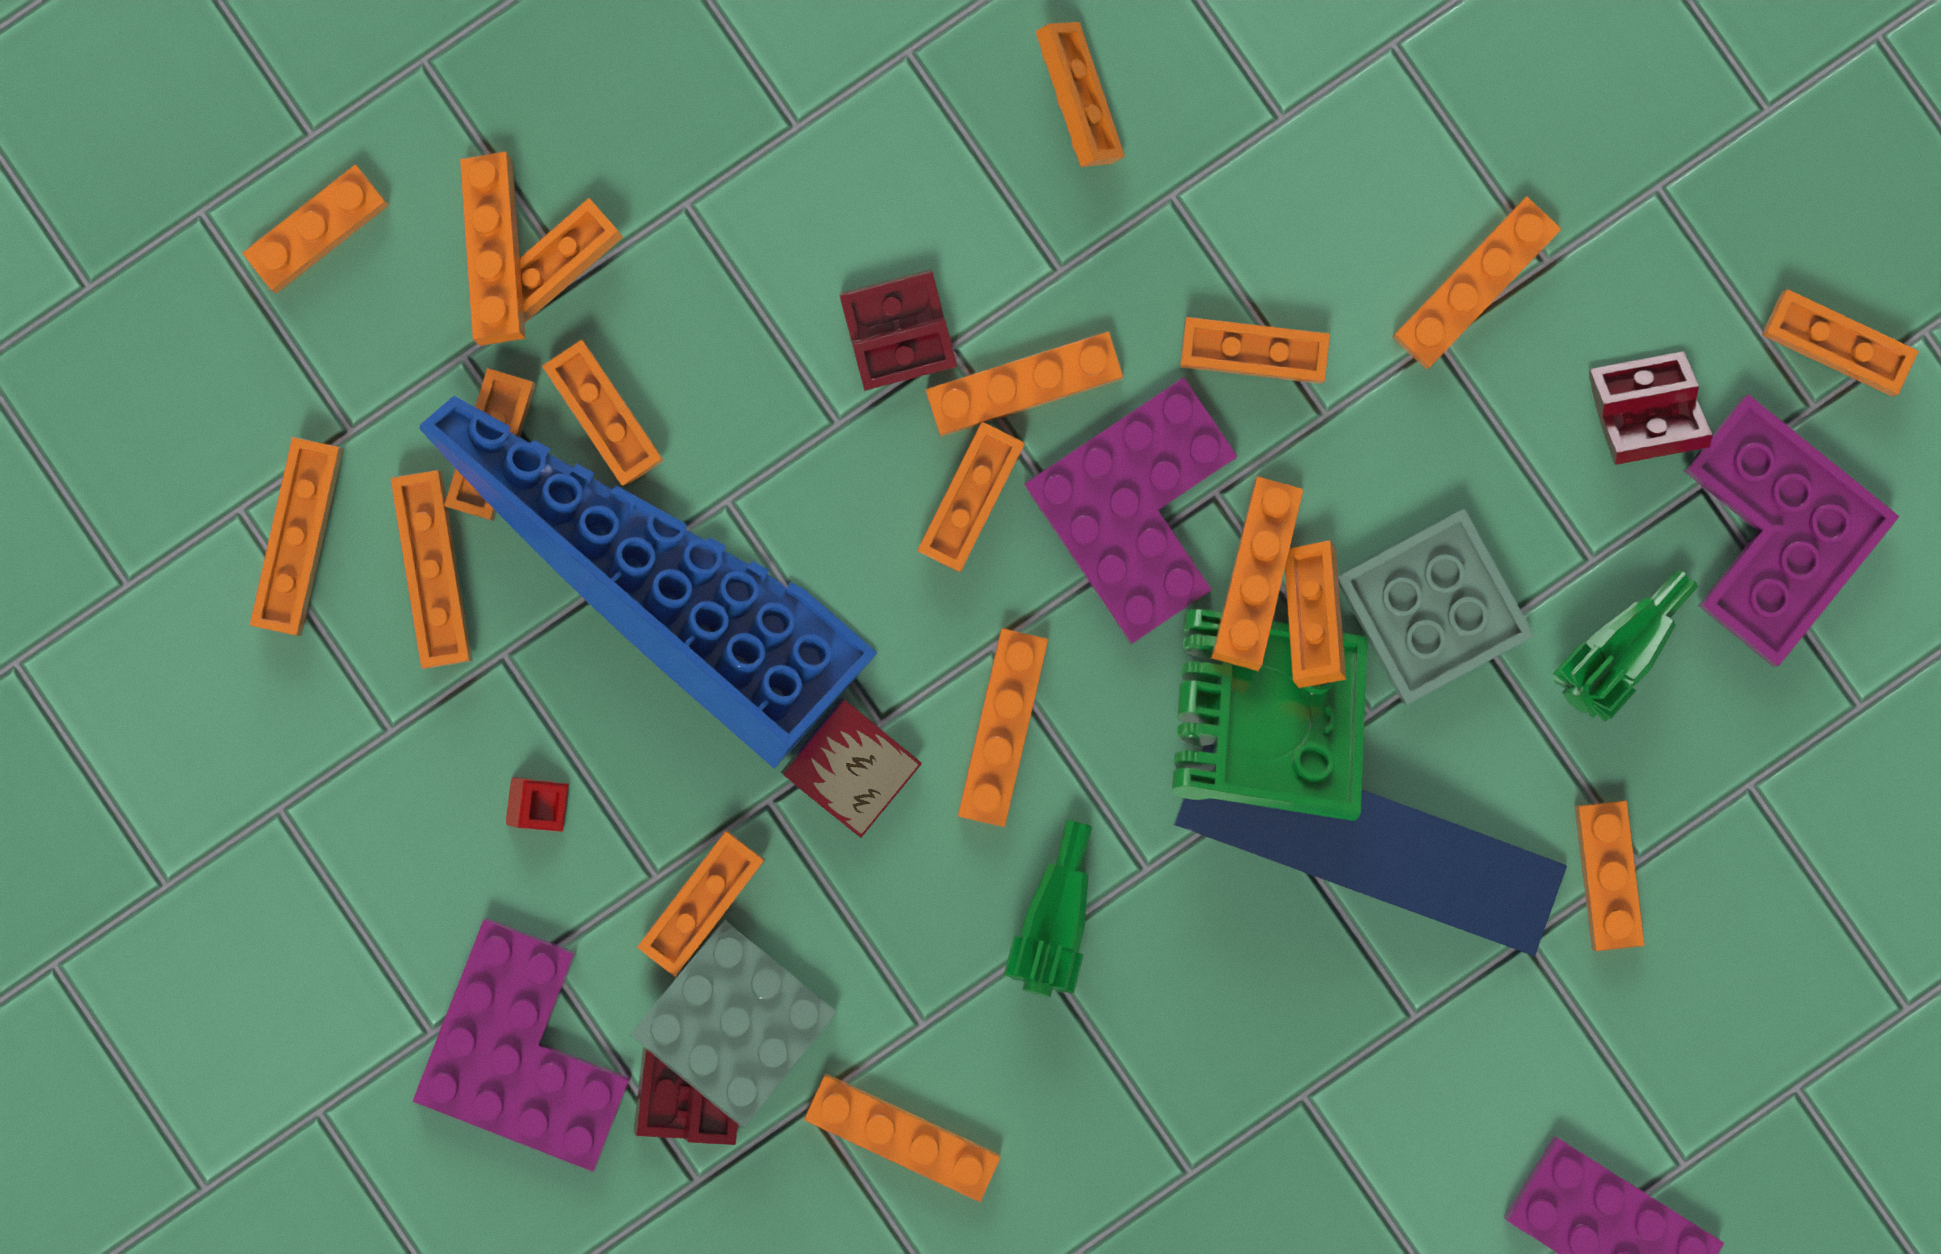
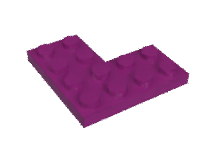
[1024,377,1238,644]
[1683,394,1900,667]
[412,918,631,1172]
[1504,1135,1725,1254]

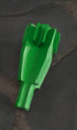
[1553,570,1698,722]
[1004,820,1092,997]

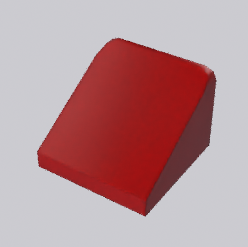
[506,777,569,832]

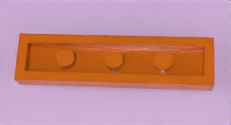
[460,152,526,346]
[1392,196,1561,370]
[925,331,1123,437]
[249,437,344,636]
[390,470,473,669]
[1211,476,1303,671]
[958,628,1048,827]
[804,1073,1001,1202]

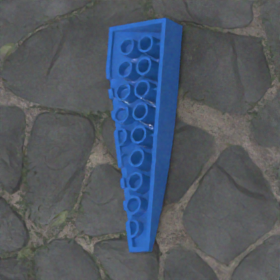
[419,396,877,769]

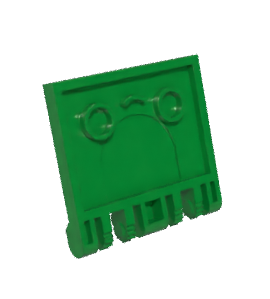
[1172,609,1368,821]

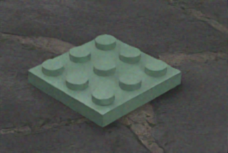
[1338,508,1534,705]
[630,920,837,1128]

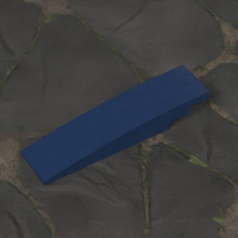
[1173,744,1567,956]

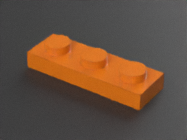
[1035,22,1125,167]
[242,165,389,294]
[520,198,624,323]
[1761,289,1919,397]
[1179,317,1330,384]
[542,340,664,487]
[444,368,536,521]
[917,422,1025,573]
[1285,540,1346,688]
[1574,800,1645,951]
[637,830,766,977]

